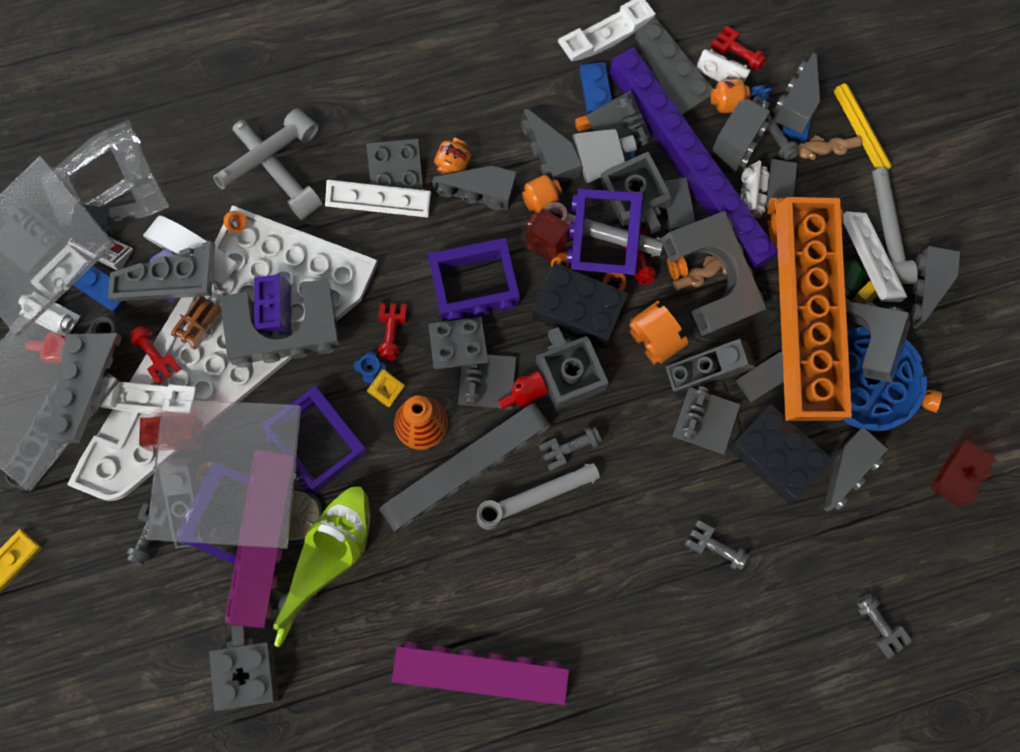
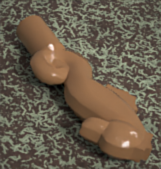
[798,135,862,160]
[673,256,727,291]

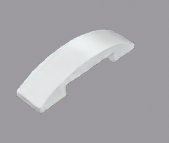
[558,0,655,61]
[143,216,238,285]
[91,378,197,416]

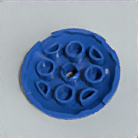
[843,327,927,431]

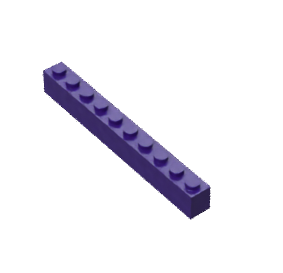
[609,47,778,273]

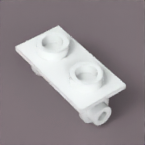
[696,49,750,82]
[740,161,769,218]
[20,292,81,336]

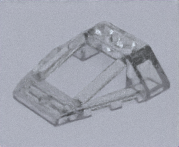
[42,119,169,227]

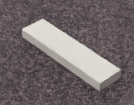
[325,180,431,217]
[843,211,907,302]

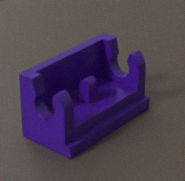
[254,274,291,336]

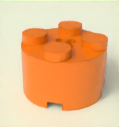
[629,301,688,364]

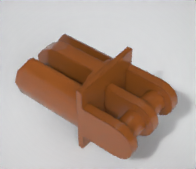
[171,296,222,350]

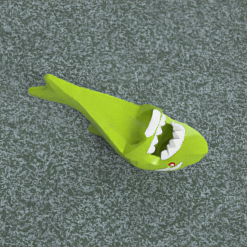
[274,487,370,647]

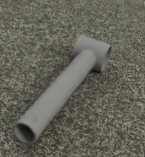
[213,108,318,189]
[233,120,323,220]
[872,168,918,285]
[543,202,663,257]
[476,463,600,530]

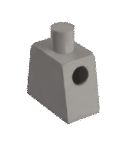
[572,129,637,183]

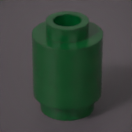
[843,260,866,300]

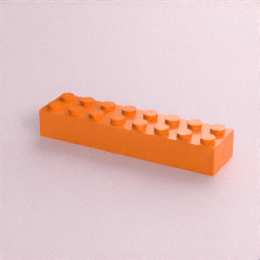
[776,197,852,421]

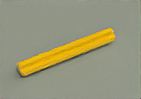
[834,83,892,170]

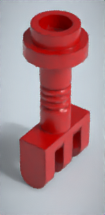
[710,26,767,71]
[623,228,656,285]
[378,302,407,360]
[130,326,181,385]

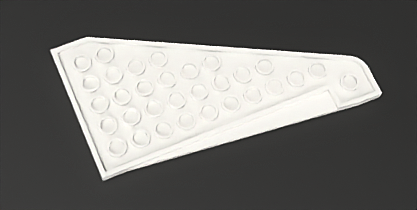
[67,205,378,501]

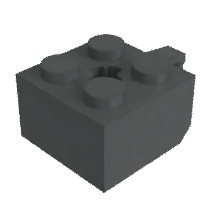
[710,96,770,174]
[601,152,671,234]
[536,327,608,410]
[209,625,279,711]

